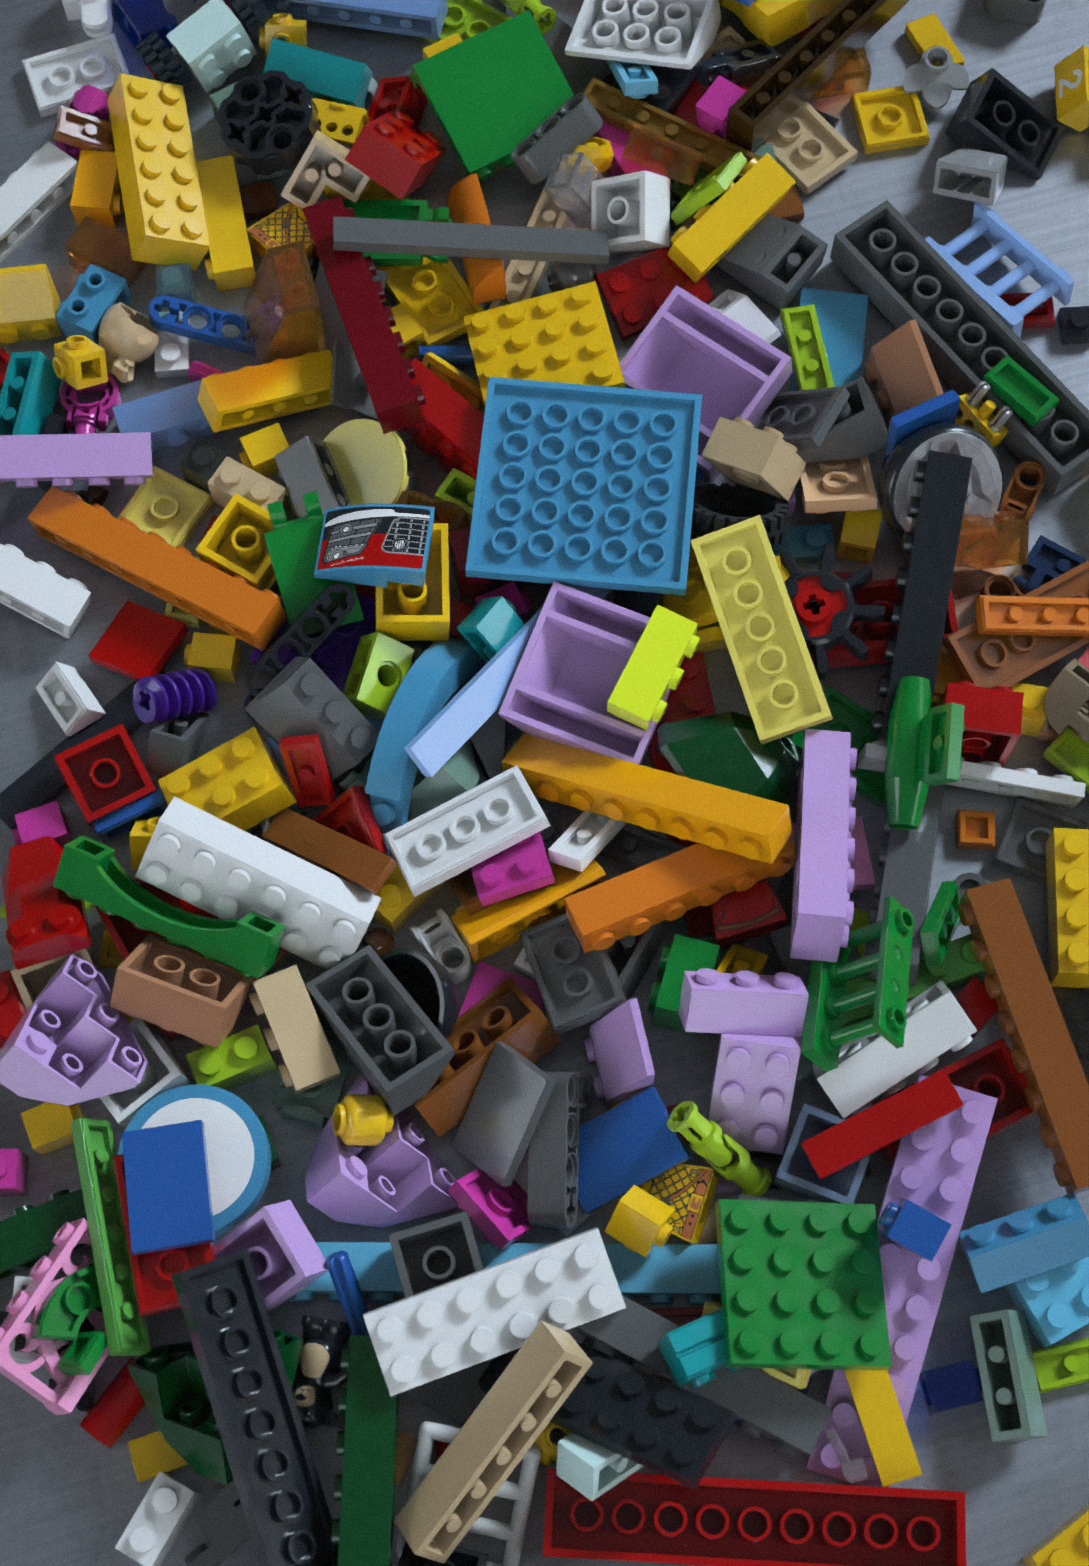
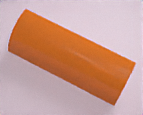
[447,173,507,305]

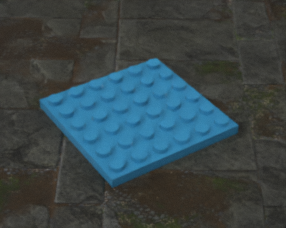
[465,377,702,595]

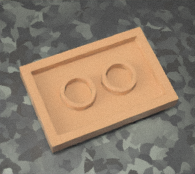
[798,454,877,514]

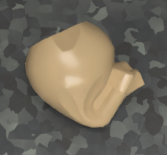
[98,302,159,383]

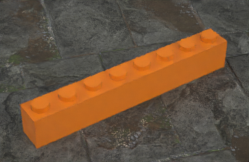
[27,486,287,651]

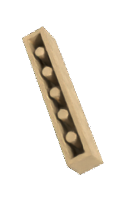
[393,1321,593,1564]

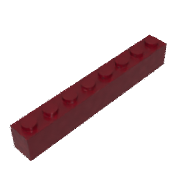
[302,195,426,434]

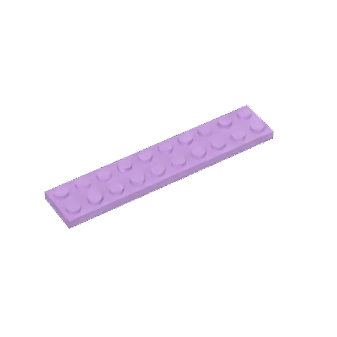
[806,1075,998,1487]

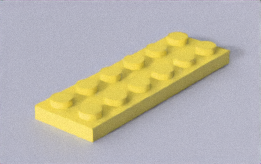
[690,515,833,744]

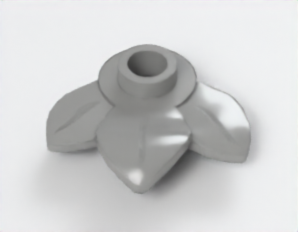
[903,46,969,109]

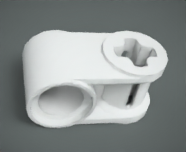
[409,908,472,984]

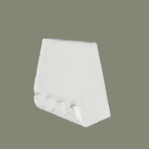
[564,0,721,70]

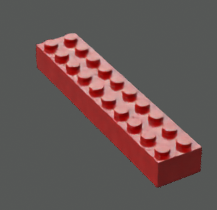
[543,1468,966,1566]

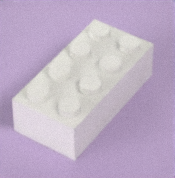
[812,980,977,1119]

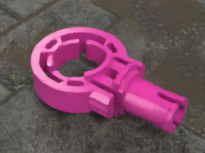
[60,373,122,434]

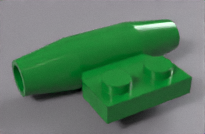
[884,676,965,830]

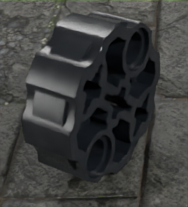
[218,70,321,176]

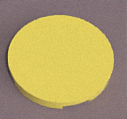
[323,419,409,505]

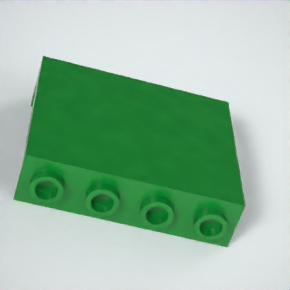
[409,10,574,182]

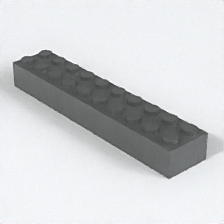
[830,200,1089,496]

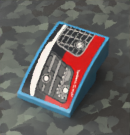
[314,504,435,588]

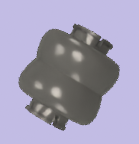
[547,262,598,292]

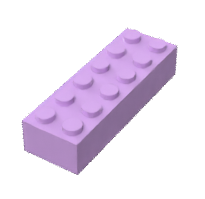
[790,729,857,962]

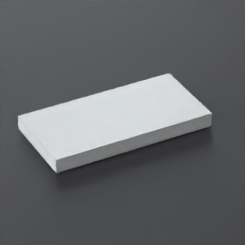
[383,765,550,897]

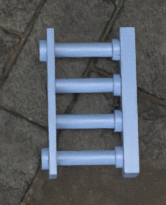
[925,202,1075,338]

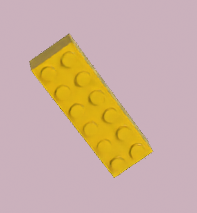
[107,73,210,270]

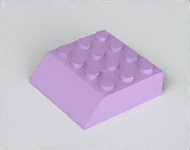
[619,285,793,483]
[498,581,683,765]

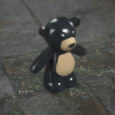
[292,1315,351,1429]

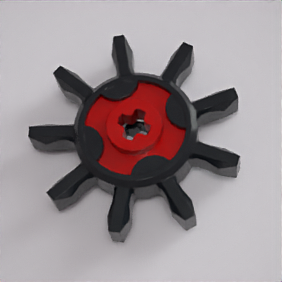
[779,543,885,680]

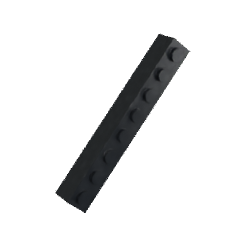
[870,450,973,742]

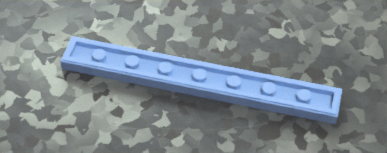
[404,585,612,777]

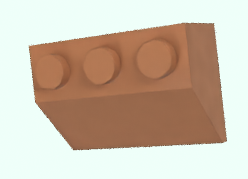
[864,319,943,432]
[110,933,255,1048]

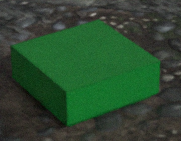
[57,1331,108,1375]

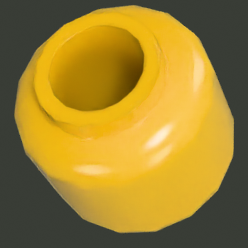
[333,1094,394,1146]

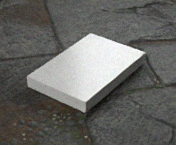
[22,33,130,118]

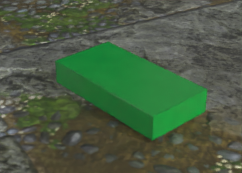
[982,355,1060,427]

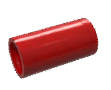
[79,1356,146,1449]

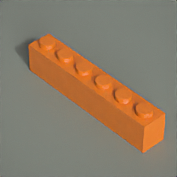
[564,837,795,953]

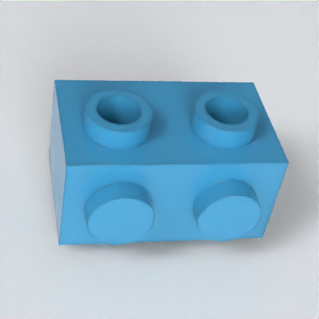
[56,263,132,345]

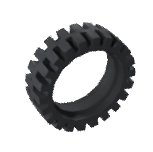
[690,483,789,549]

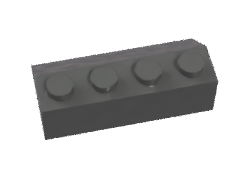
[305,945,455,1116]

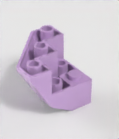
[0,953,148,1106]
[304,1074,457,1228]

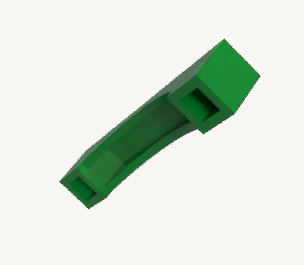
[53,835,286,979]

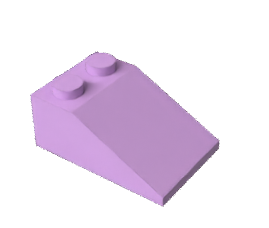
[583,998,655,1109]
[213,1200,328,1313]

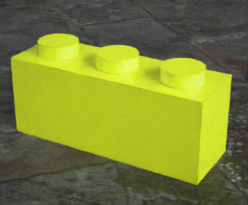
[607,604,700,731]

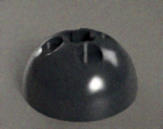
[380,948,459,1040]

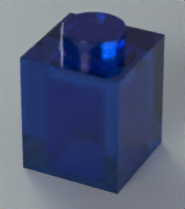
[919,1360,983,1415]

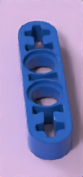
[148,295,280,358]

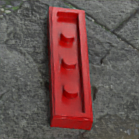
[801,1069,964,1180]

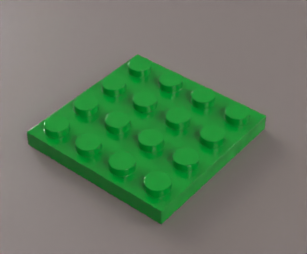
[715,1199,892,1371]

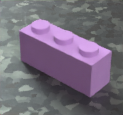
[678,968,809,1037]

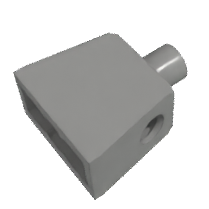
[933,148,1007,206]

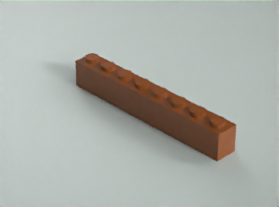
[958,878,1089,1194]

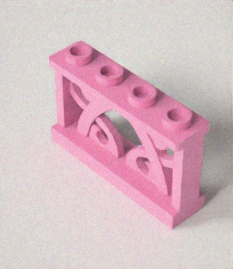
[0,1218,109,1415]

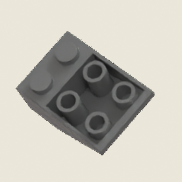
[715,214,828,311]

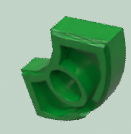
[32,1264,101,1342]

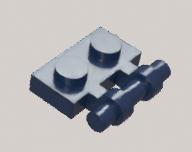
[1013,535,1088,595]

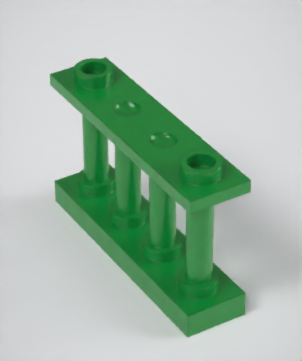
[801,895,914,1072]

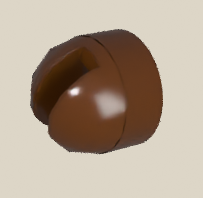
[361,927,394,957]

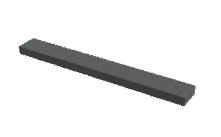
[333,216,610,265]

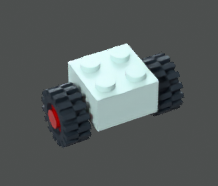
[134,0,271,93]

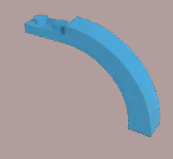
[365,637,480,863]

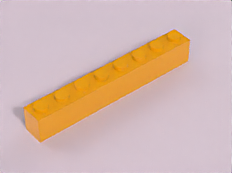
[501,733,792,864]

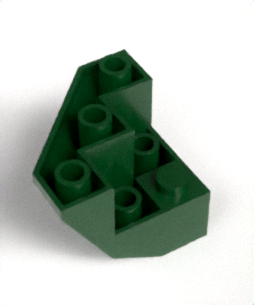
[657,711,800,804]
[128,1329,303,1485]

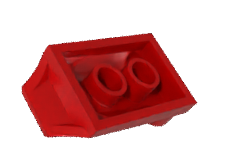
[2,836,92,970]

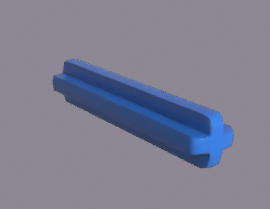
[326,1251,369,1335]

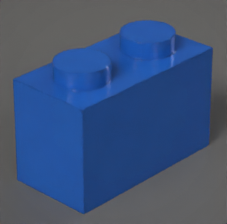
[878,1198,952,1262]

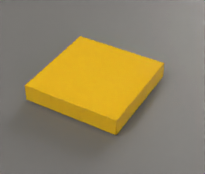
[850,86,930,154]

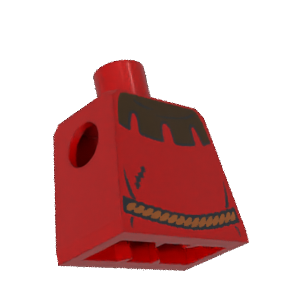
[708,879,787,949]

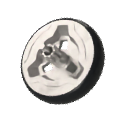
[879,422,1004,551]

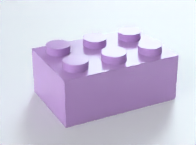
[707,1033,801,1155]

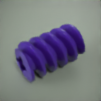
[132,667,217,724]

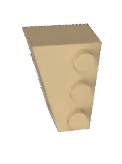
[249,964,340,1094]

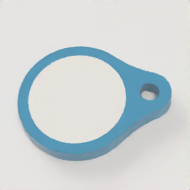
[118,1084,271,1239]

